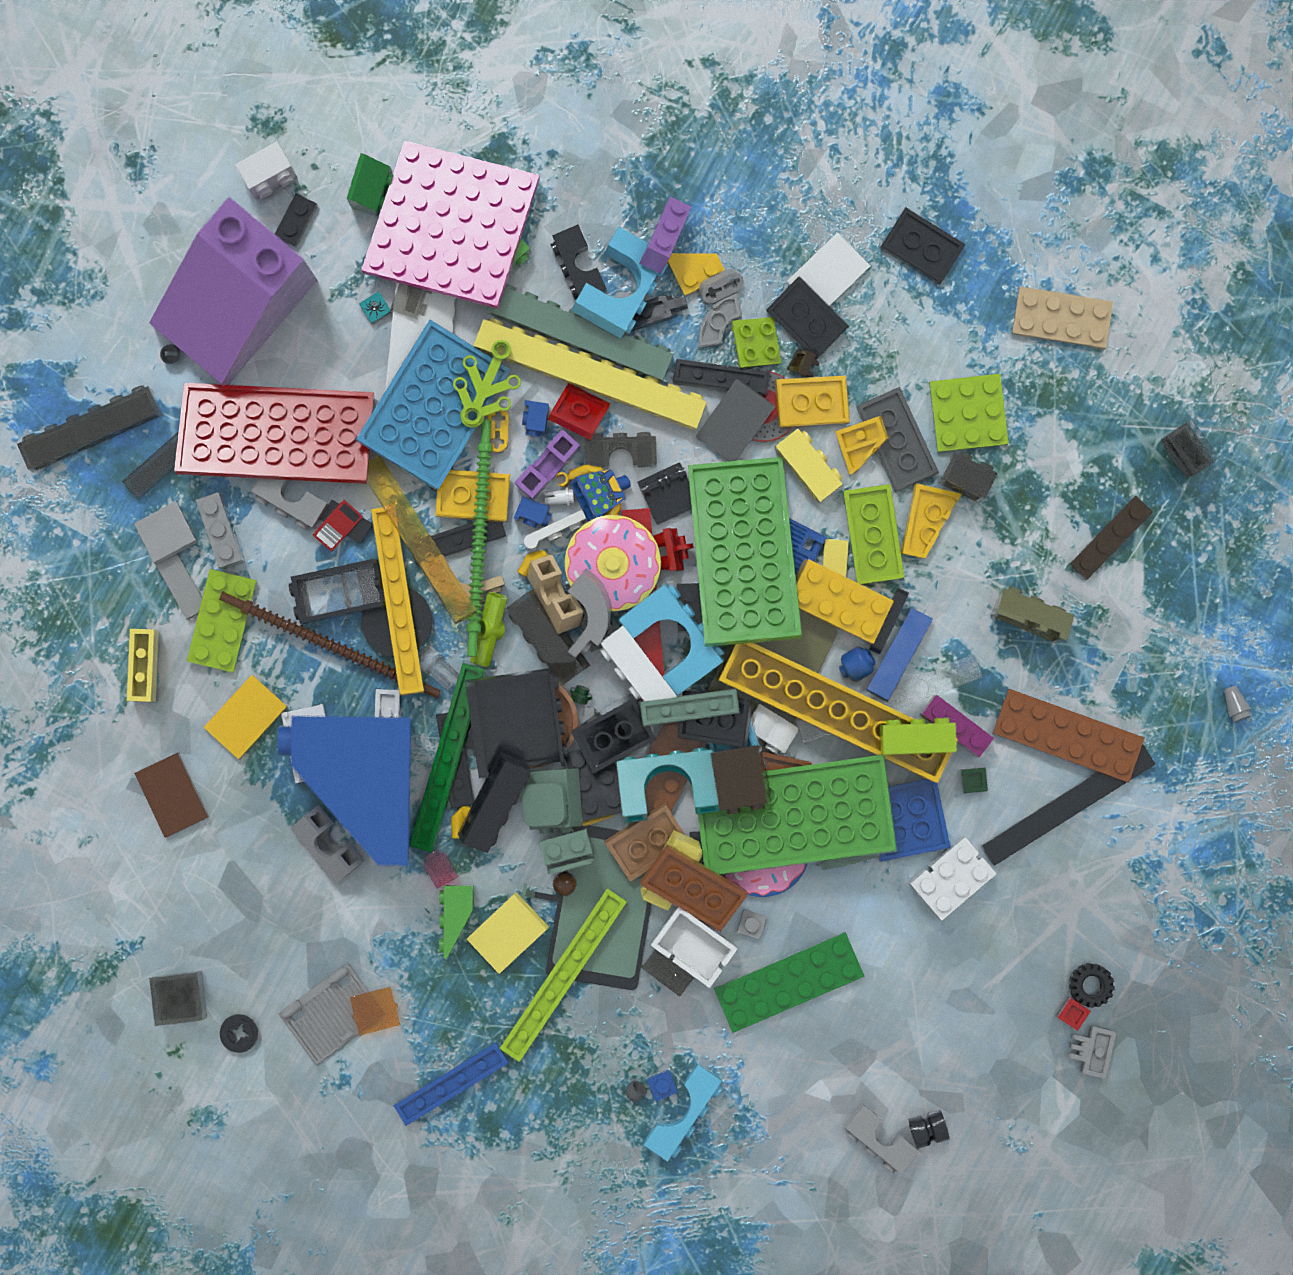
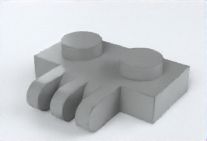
[1068,1026,1117,1079]

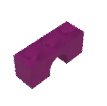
[920,695,994,757]

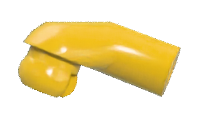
[451,806,471,838]

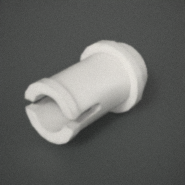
[545,487,575,506]

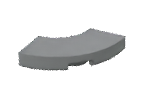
[698,293,742,349]

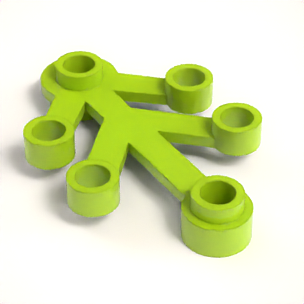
[453,340,521,428]

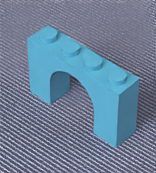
[571,226,668,339]
[619,582,725,696]

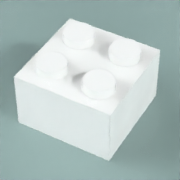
[235,141,297,199]

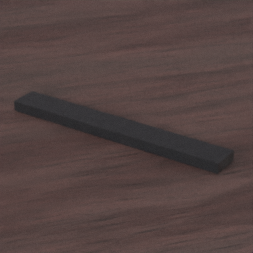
[981,744,1156,866]

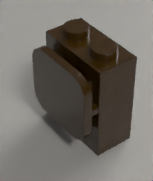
[710,745,771,814]

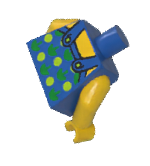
[556,464,631,522]

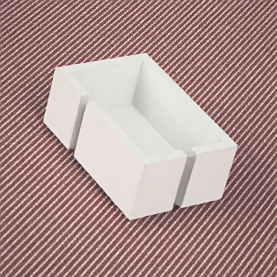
[908,836,996,921]
[651,907,738,988]

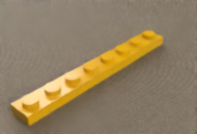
[371,506,424,696]

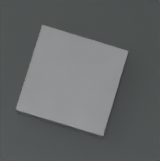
[134,501,198,565]

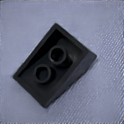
[571,694,657,773]

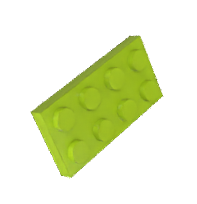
[843,484,905,585]
[187,569,256,672]

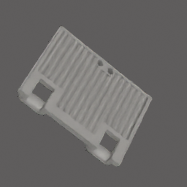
[279,963,386,1066]

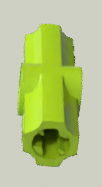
[470,592,508,667]

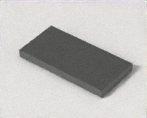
[856,387,939,493]

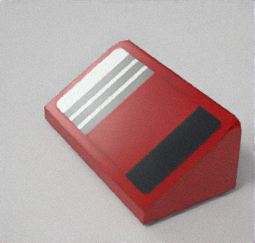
[313,500,364,552]

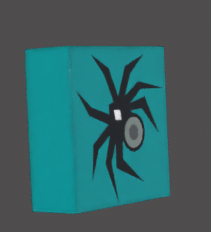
[359,291,392,324]

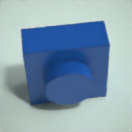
[647,1069,678,1102]

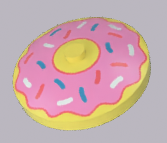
[565,515,661,611]

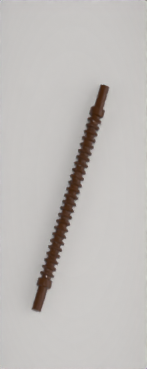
[219,591,441,699]

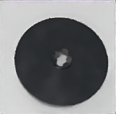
[361,588,433,657]

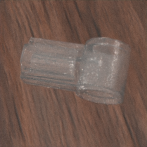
[418,643,459,691]

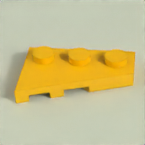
[901,484,962,559]

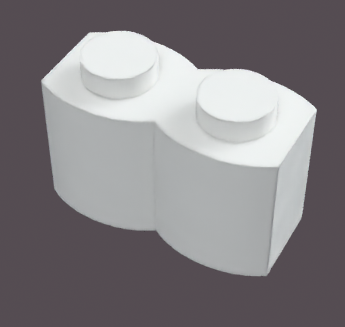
[751,703,799,754]

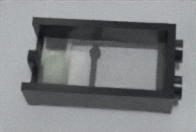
[289,559,386,624]

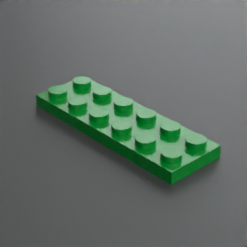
[714,932,865,1033]

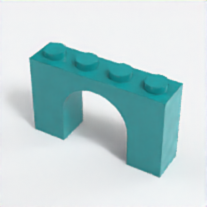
[616,748,720,823]

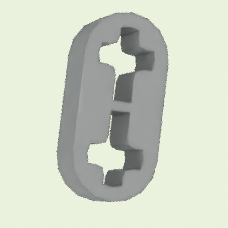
[699,268,744,303]

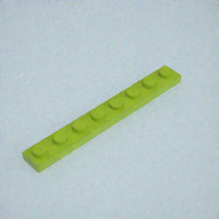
[500,888,627,1062]

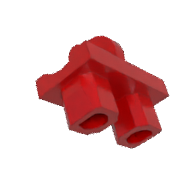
[653,528,694,571]

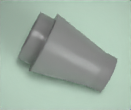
[1223,685,1252,723]

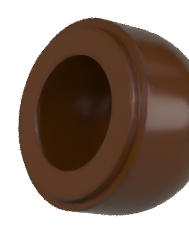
[552,872,577,896]

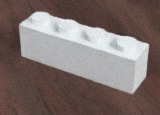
[600,626,677,701]

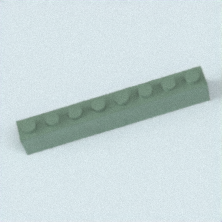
[486,283,673,384]

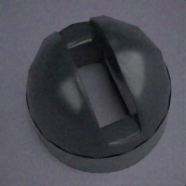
[160,344,180,364]

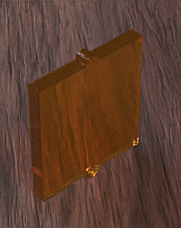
[350,986,400,1036]

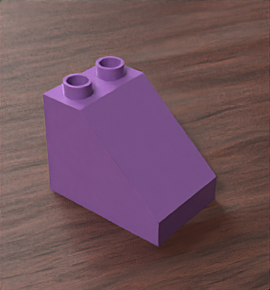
[149,197,318,386]

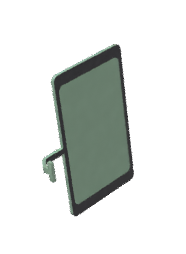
[522,825,652,990]

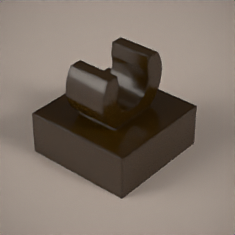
[787,349,819,377]

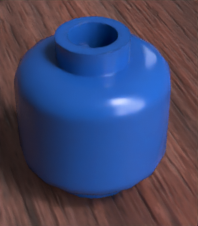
[839,646,876,682]

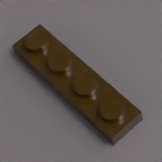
[1069,496,1153,580]

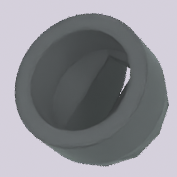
[626,1080,647,1102]

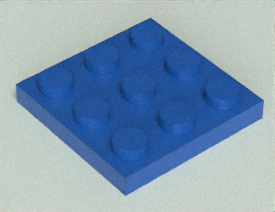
[879,779,951,862]

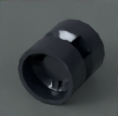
[908,1109,950,1149]

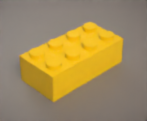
[796,559,894,644]

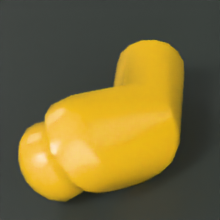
[517,550,549,577]

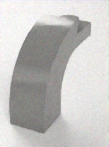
[568,568,611,657]

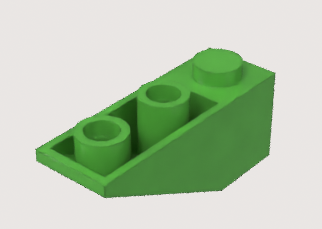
[439,885,474,958]

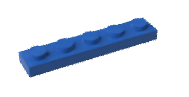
[393,1042,509,1126]

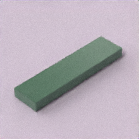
[640,689,739,726]

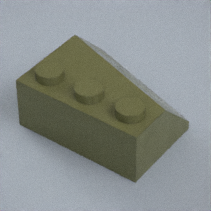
[990,586,1074,644]

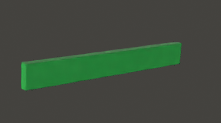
[409,663,487,853]

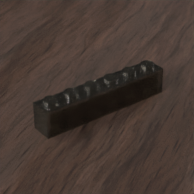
[17,385,163,472]

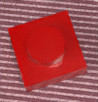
[1057,997,1091,1031]

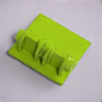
[731,317,782,369]

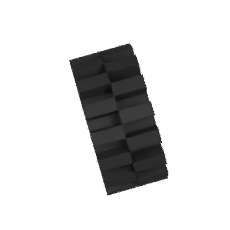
[1069,963,1115,1008]

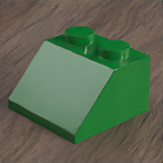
[347,153,394,216]

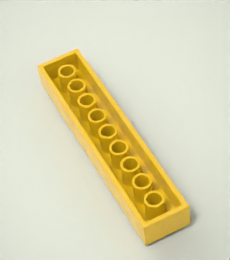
[718,643,958,783]

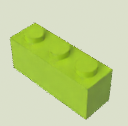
[880,718,957,755]

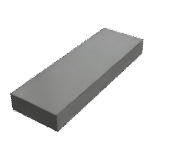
[156,553,202,619]

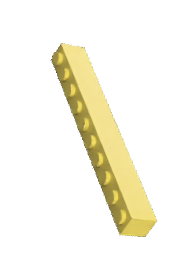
[474,318,707,431]

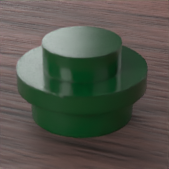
[569,685,593,705]

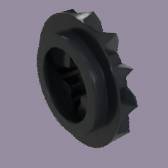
[220,1014,258,1053]

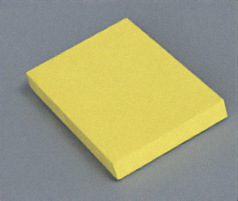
[467,892,549,974]

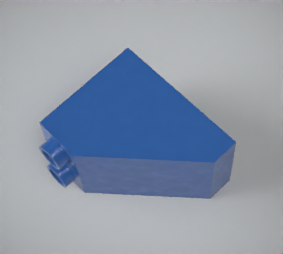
[278,716,411,866]

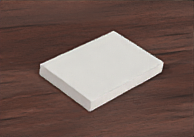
[786,232,870,306]

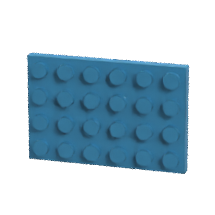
[355,319,511,491]

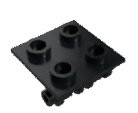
[637,462,692,525]

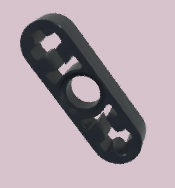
[869,588,909,655]

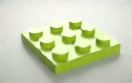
[929,374,1009,453]

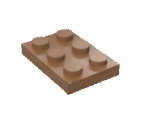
[604,802,685,882]

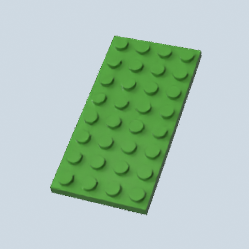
[688,457,802,647]
[698,755,897,875]

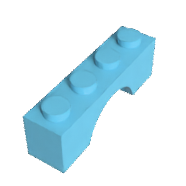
[644,1062,723,1162]

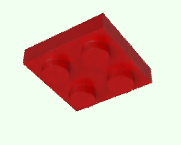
[548,383,611,440]

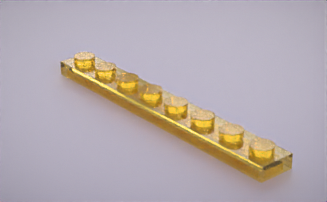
[367,455,477,624]

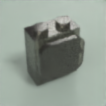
[1161,418,1219,479]

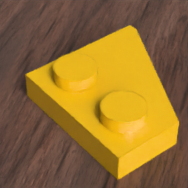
[667,253,725,297]
[835,416,888,474]

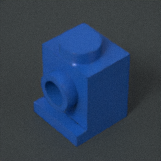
[522,400,549,437]
[514,496,552,528]

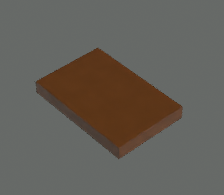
[134,752,209,838]

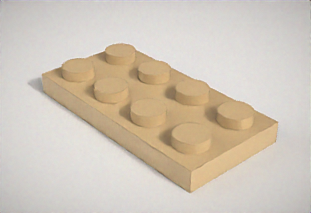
[1011,286,1113,349]

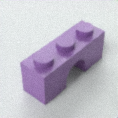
[639,197,691,274]
[514,429,580,500]

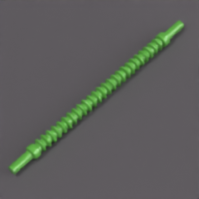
[466,420,492,657]

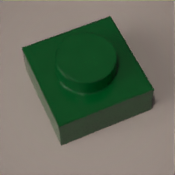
[961,767,988,793]

